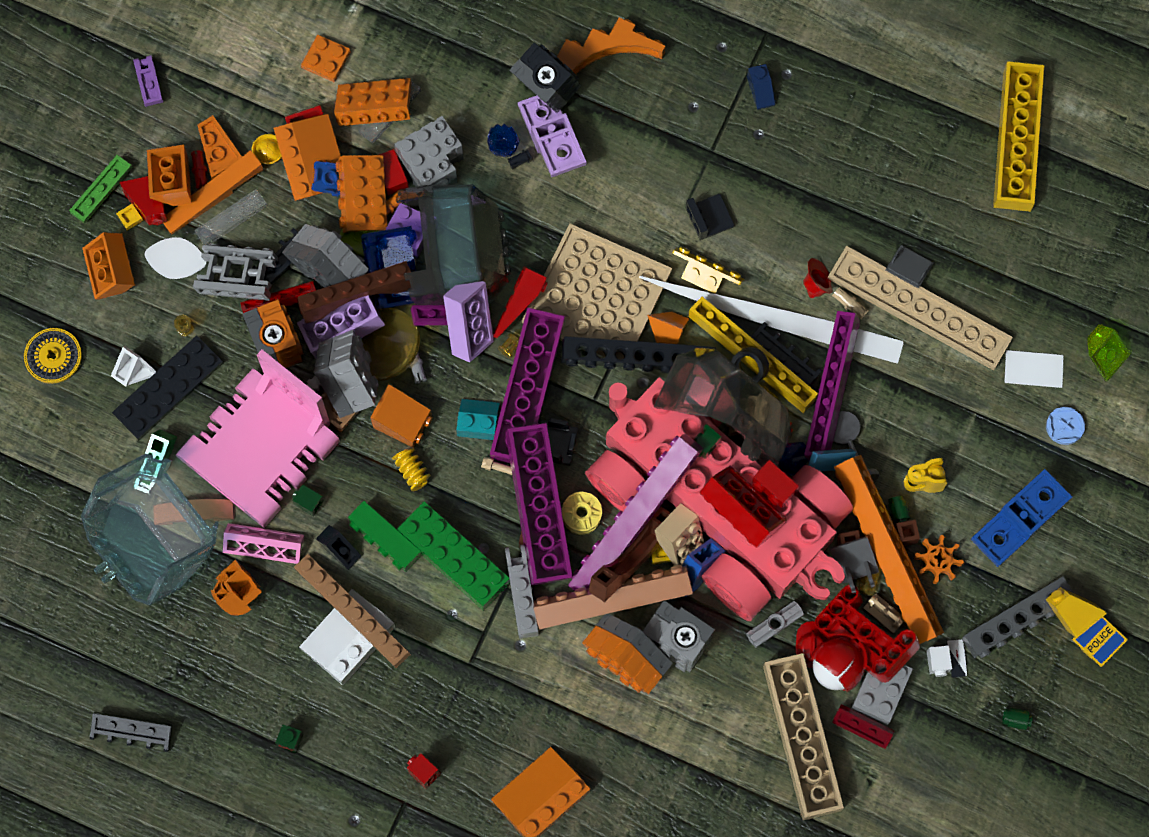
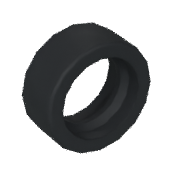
[730,347,769,386]

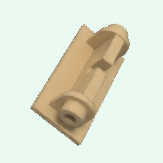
[864,594,904,633]

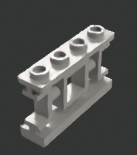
[193,244,278,301]

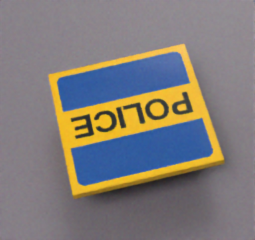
[1072,617,1128,667]

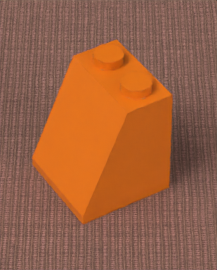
[370,385,433,448]

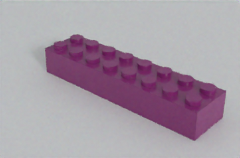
[490,308,565,463]
[505,423,572,585]

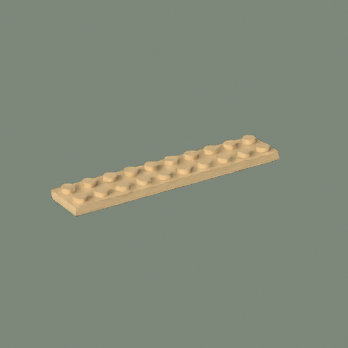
[828,246,1013,371]

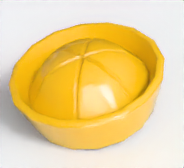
[252,134,282,165]

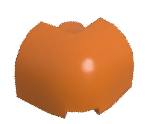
[211,560,261,616]

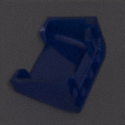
[361,226,426,309]

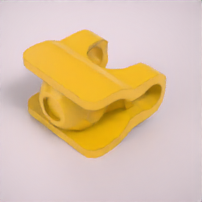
[903,458,947,493]

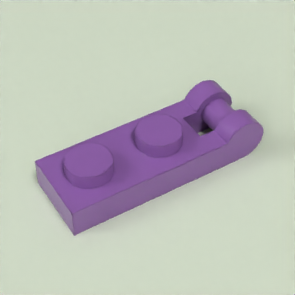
[133,55,163,107]

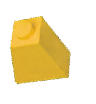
[1046,587,1107,639]

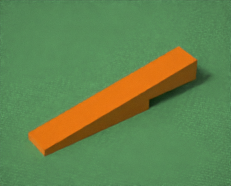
[163,150,263,235]

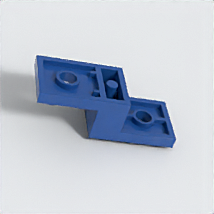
[971,469,1072,567]

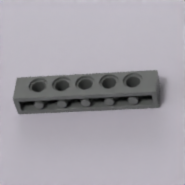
[962,577,1074,659]

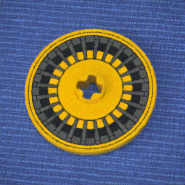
[24,328,82,384]

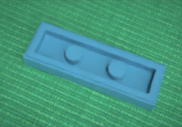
[808,449,856,471]

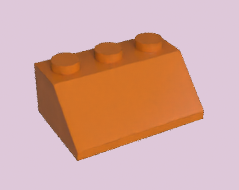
[147,145,191,206]
[82,232,135,300]

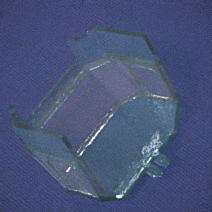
[81,454,219,606]

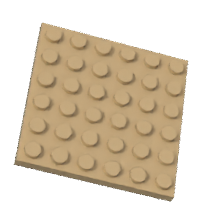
[522,224,672,359]

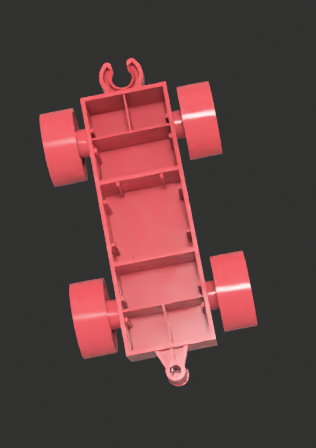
[585,364,853,621]

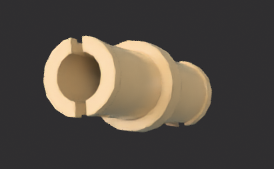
[832,287,869,320]

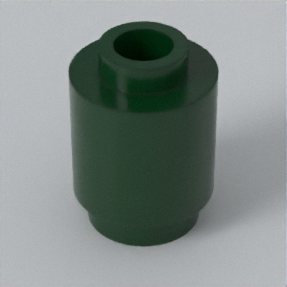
[887,496,911,523]
[1002,707,1033,730]

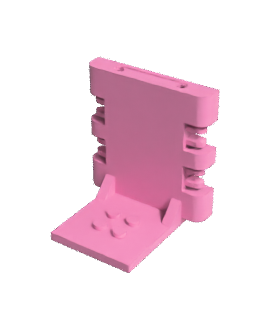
[176,350,340,528]

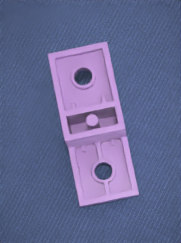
[518,96,586,178]

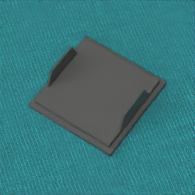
[885,245,934,288]

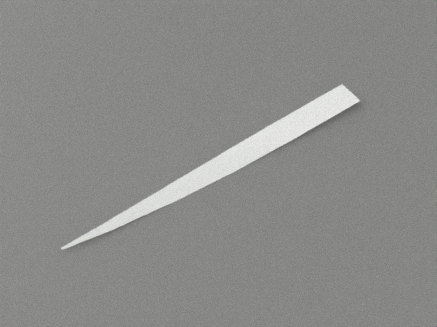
[639,276,903,363]

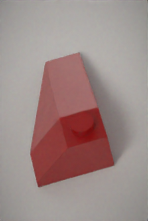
[493,266,548,338]

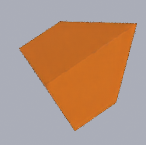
[648,311,689,344]

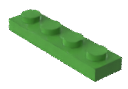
[69,155,133,223]

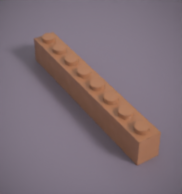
[533,565,693,629]

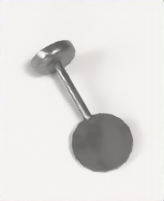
[833,411,880,482]

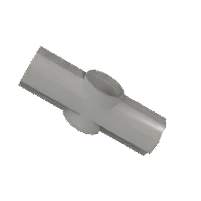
[746,601,804,648]

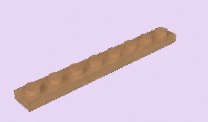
[294,554,411,668]

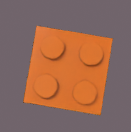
[301,34,351,82]

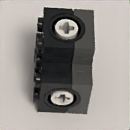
[510,42,582,113]

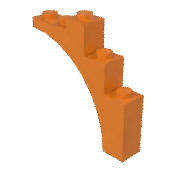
[557,18,665,74]

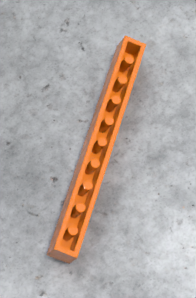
[834,455,944,644]

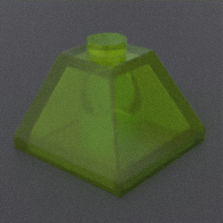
[1087,324,1130,382]

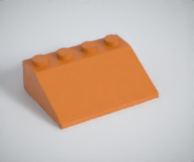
[273,114,341,201]
[491,747,590,837]

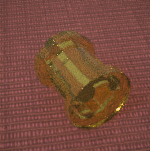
[174,315,194,337]
[497,333,519,359]

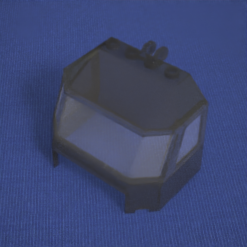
[654,348,792,467]

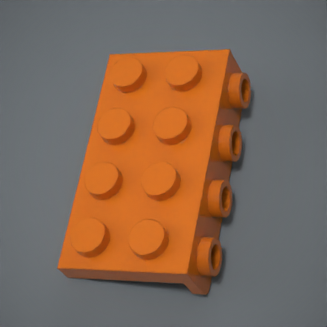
[334,78,412,126]
[336,155,387,233]

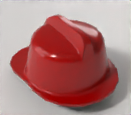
[803,258,833,298]
[796,621,828,668]

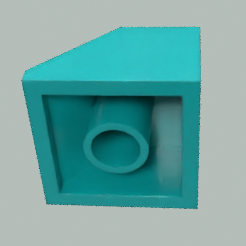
[456,399,500,440]

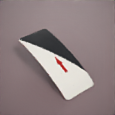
[947,640,967,677]

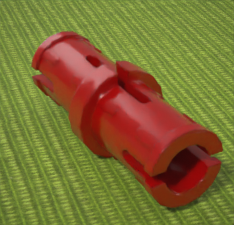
[191,150,207,189]

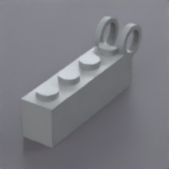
[505,545,538,639]

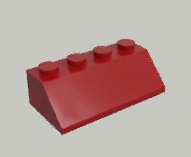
[699,465,787,548]

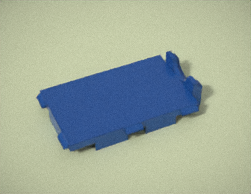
[312,161,340,197]

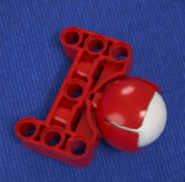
[810,585,920,692]

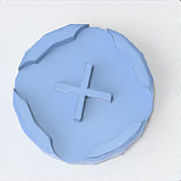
[1046,407,1085,445]

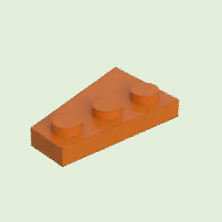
[198,116,242,179]

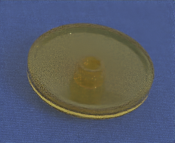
[361,308,420,381]

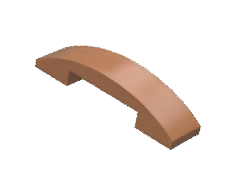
[155,499,234,525]

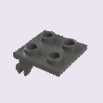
[830,536,879,594]

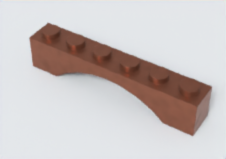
[298,261,414,324]
[589,507,671,602]

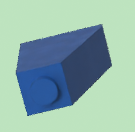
[682,538,725,597]

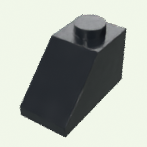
[316,525,361,570]

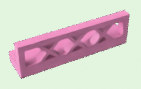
[223,523,304,564]

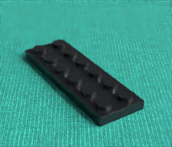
[112,335,223,441]

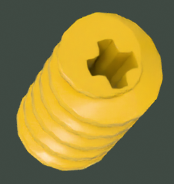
[392,448,431,492]

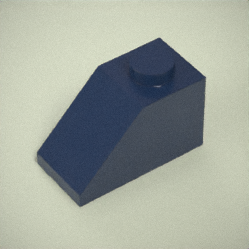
[747,64,775,110]

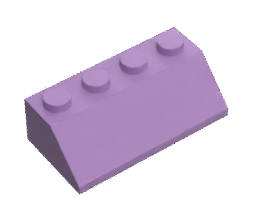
[443,281,494,363]

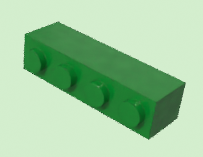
[348,501,422,572]

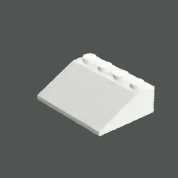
[299,589,395,686]

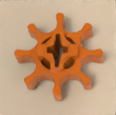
[914,535,964,584]

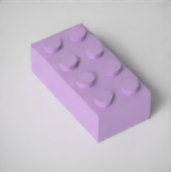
[297,295,385,359]

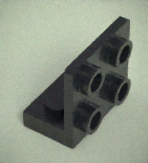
[685,194,734,240]

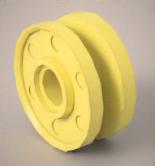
[561,492,602,535]

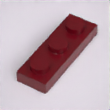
[832,704,895,749]

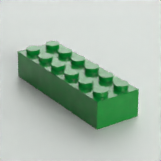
[397,501,510,611]

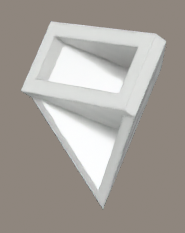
[111,346,156,386]

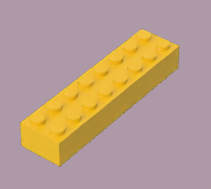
[993,61,1044,212]

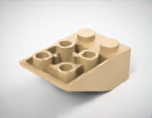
[655,503,704,566]

